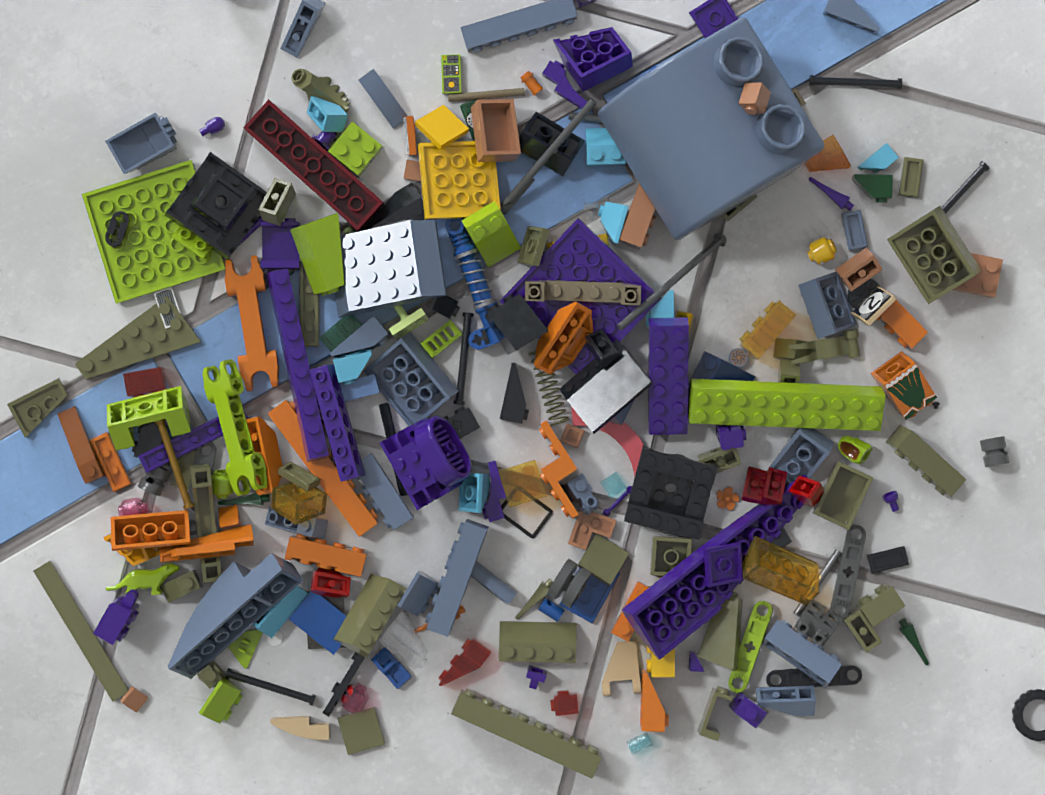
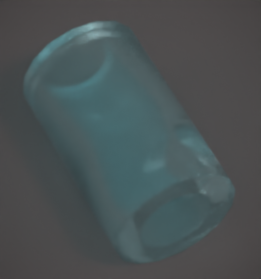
[626,732,653,755]

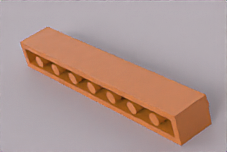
[267,400,379,537]

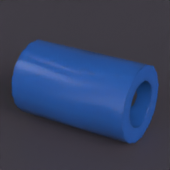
[538,598,565,622]

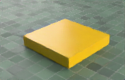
[415,104,469,150]

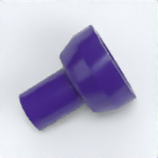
[882,491,899,512]

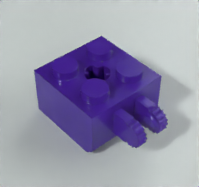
[93,589,140,645]

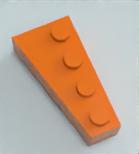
[284,533,368,577]

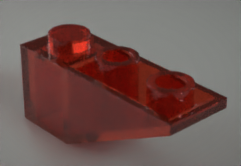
[438,637,492,686]

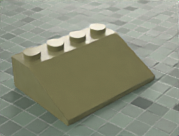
[887,206,982,304]

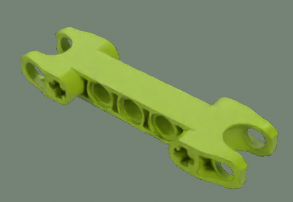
[202,359,267,496]

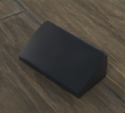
[585,329,619,369]

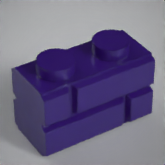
[715,424,747,450]

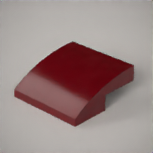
[741,466,787,505]

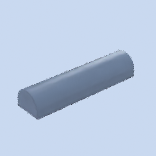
[448,552,517,604]

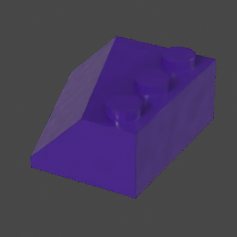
[553,27,633,92]

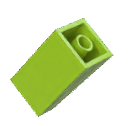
[290,213,344,296]

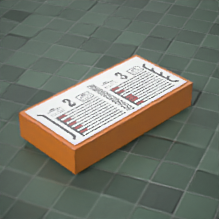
[403,116,417,155]

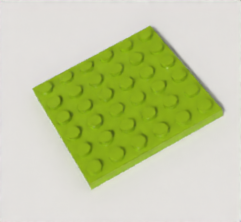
[82,160,226,304]

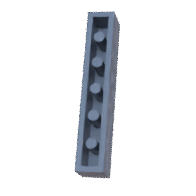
[461,0,578,53]
[425,519,489,637]

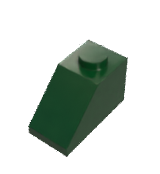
[852,174,893,203]

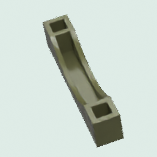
[190,463,222,583]

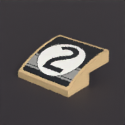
[851,286,896,326]

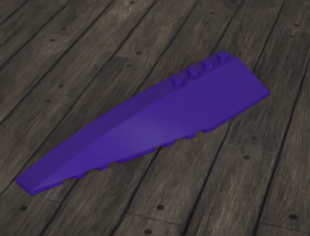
[622,474,808,660]

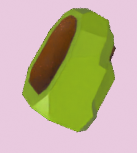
[838,436,873,465]

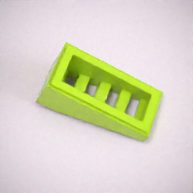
[420,320,462,358]

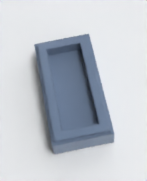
[841,210,868,251]

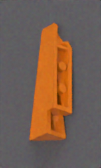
[159,524,254,563]

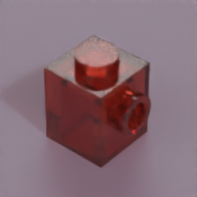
[550,690,579,716]

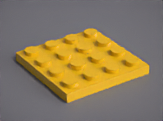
[418,141,501,220]

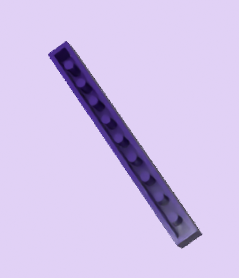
[267,268,329,462]

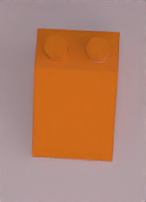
[640,669,669,732]

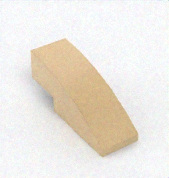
[270,716,331,740]

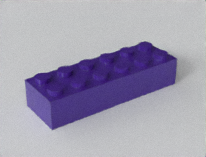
[648,318,689,435]

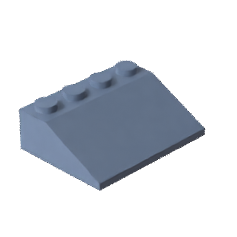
[364,332,459,426]

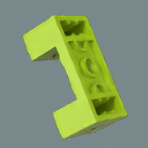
[106,386,191,451]

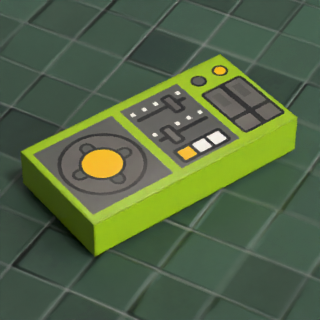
[441,54,461,94]

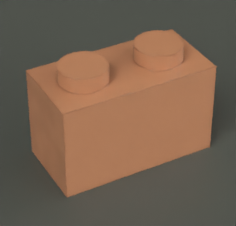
[835,248,883,291]

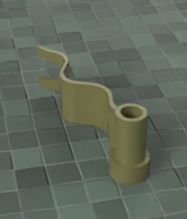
[788,329,860,364]

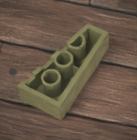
[886,425,966,497]

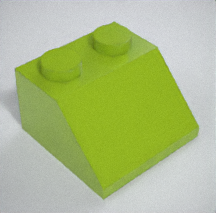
[199,677,243,724]

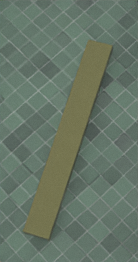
[33,561,129,702]

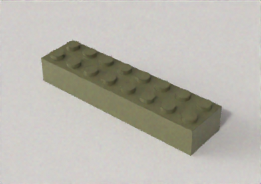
[451,688,602,779]

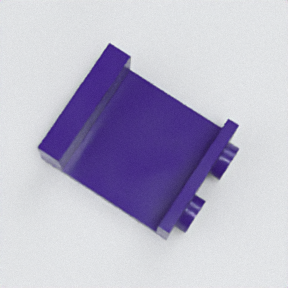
[260,218,301,269]

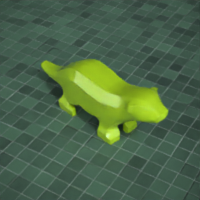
[105,563,180,595]

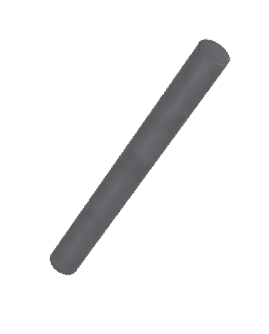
[793,549,842,617]

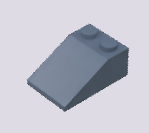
[767,428,834,485]

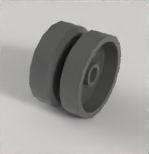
[547,559,592,608]

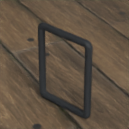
[501,486,553,538]

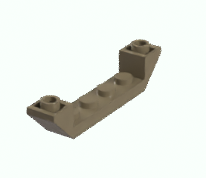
[525,280,641,305]

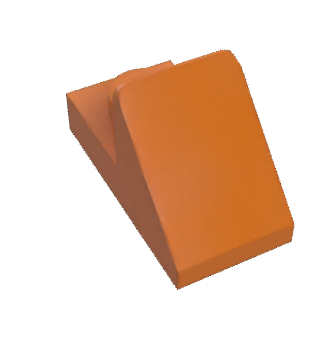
[218,505,242,531]

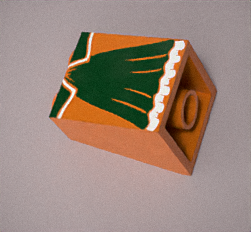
[871,351,937,420]

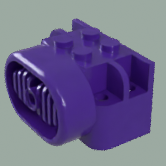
[379,416,472,510]

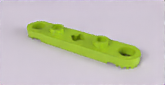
[728,601,773,693]

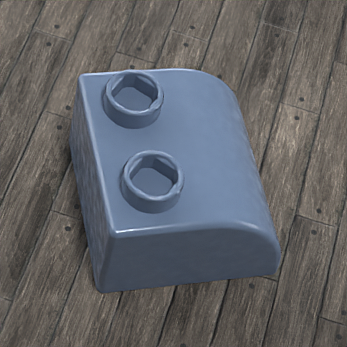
[598,18,825,240]

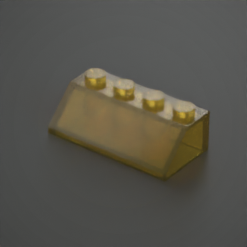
[742,536,819,605]

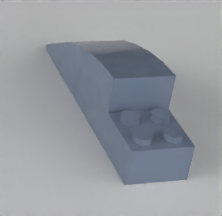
[168,553,303,679]

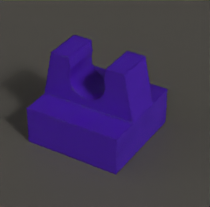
[526,665,547,690]

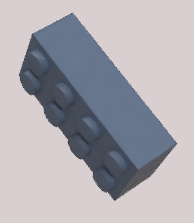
[762,620,842,688]

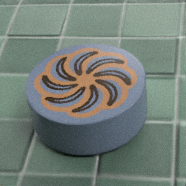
[729,348,748,368]

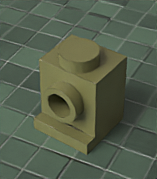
[197,660,226,689]

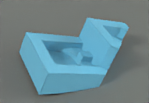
[857,143,899,173]

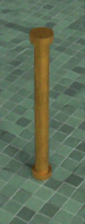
[154,419,195,510]

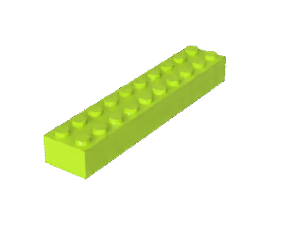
[688,379,886,431]

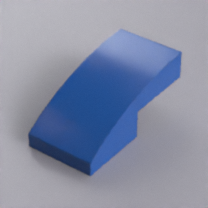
[371,647,412,690]

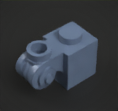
[561,473,599,515]

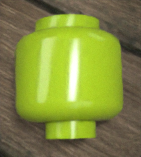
[211,469,234,499]

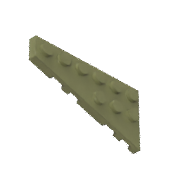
[75,296,201,379]

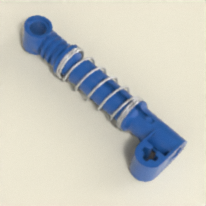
[445,218,500,350]

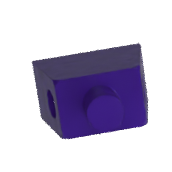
[729,692,769,728]

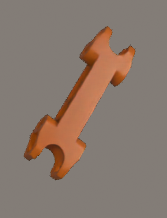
[225,255,279,392]

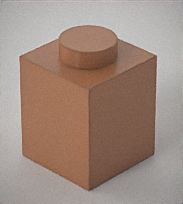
[739,83,771,115]

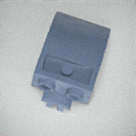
[105,113,177,174]

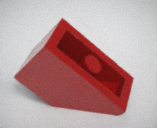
[789,476,824,507]

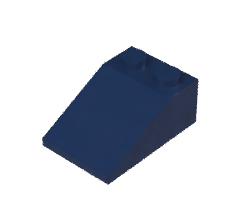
[688,351,756,387]

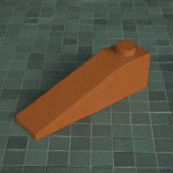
[57,406,106,484]

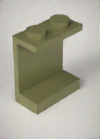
[697,686,733,741]

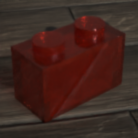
[123,367,167,398]

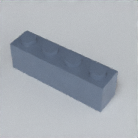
[356,453,414,530]

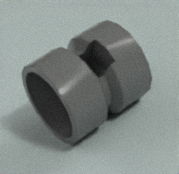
[980,436,1010,467]
[138,467,171,496]

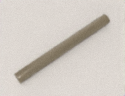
[448,88,525,102]

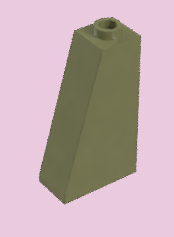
[697,591,743,671]

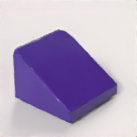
[689,651,705,672]

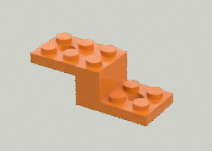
[539,421,579,518]

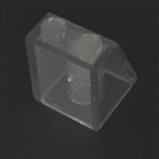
[378,609,428,670]

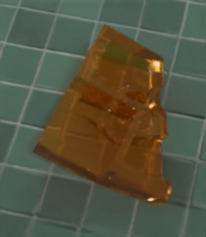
[804,135,851,172]

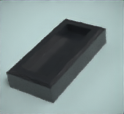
[867,546,909,574]

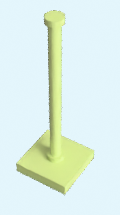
[343,226,429,340]

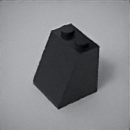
[484,293,548,355]

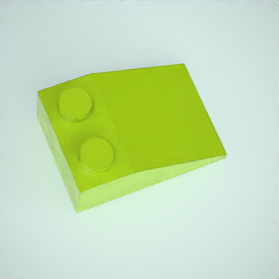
[461,201,521,267]

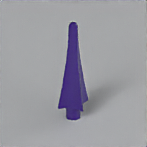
[809,177,854,211]

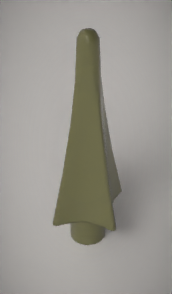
[515,578,553,620]

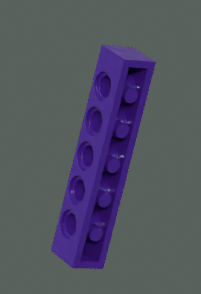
[309,364,365,482]

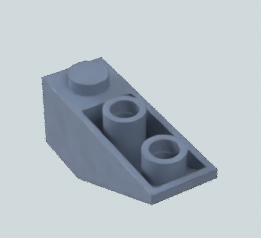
[265,506,328,539]

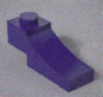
[542,60,588,109]
[482,460,506,522]

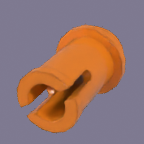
[520,71,543,96]

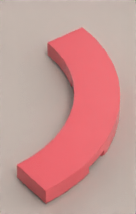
[571,406,644,477]

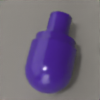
[199,117,225,137]

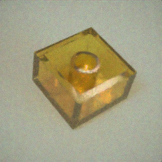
[498,459,546,508]
[271,482,327,525]

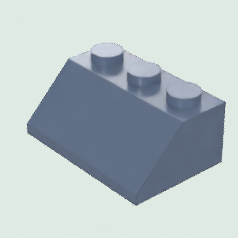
[798,272,857,339]

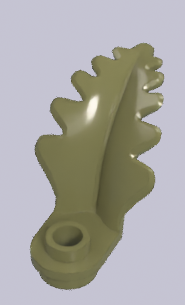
[291,69,350,112]

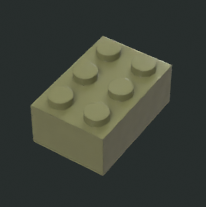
[812,461,873,530]

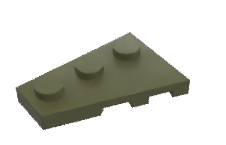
[7,378,68,438]

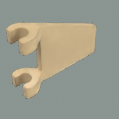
[602,640,641,696]

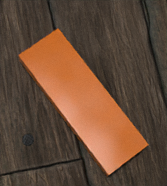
[90,432,132,492]

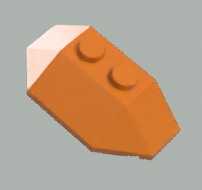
[534,302,593,374]
[246,416,283,495]

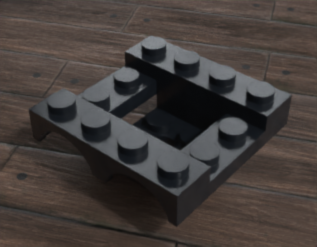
[165,152,267,260]
[624,445,718,540]

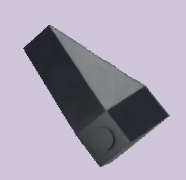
[361,182,425,231]

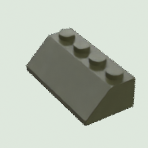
[333,574,406,659]
[499,621,577,663]

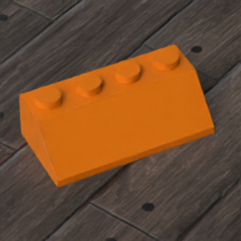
[110,510,191,551]

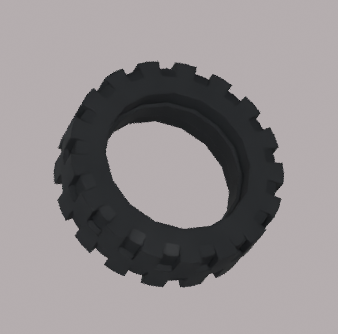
[1012,689,1045,741]

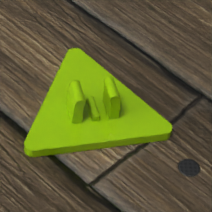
[228,630,263,669]

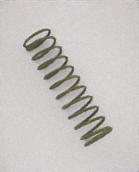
[528,350,569,426]

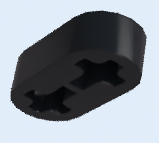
[105,211,130,247]

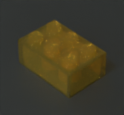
[738,300,796,360]

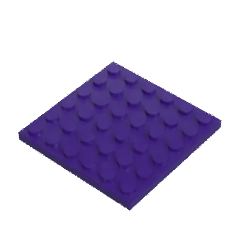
[500,218,662,374]

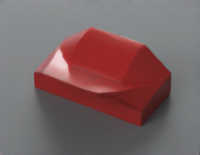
[311,567,351,598]

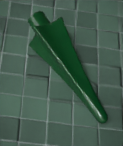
[218,493,270,506]
[899,618,929,665]

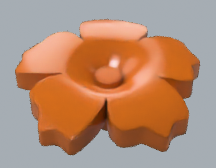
[716,487,739,511]

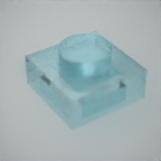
[600,472,627,498]

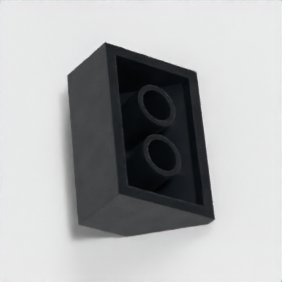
[519,112,585,176]

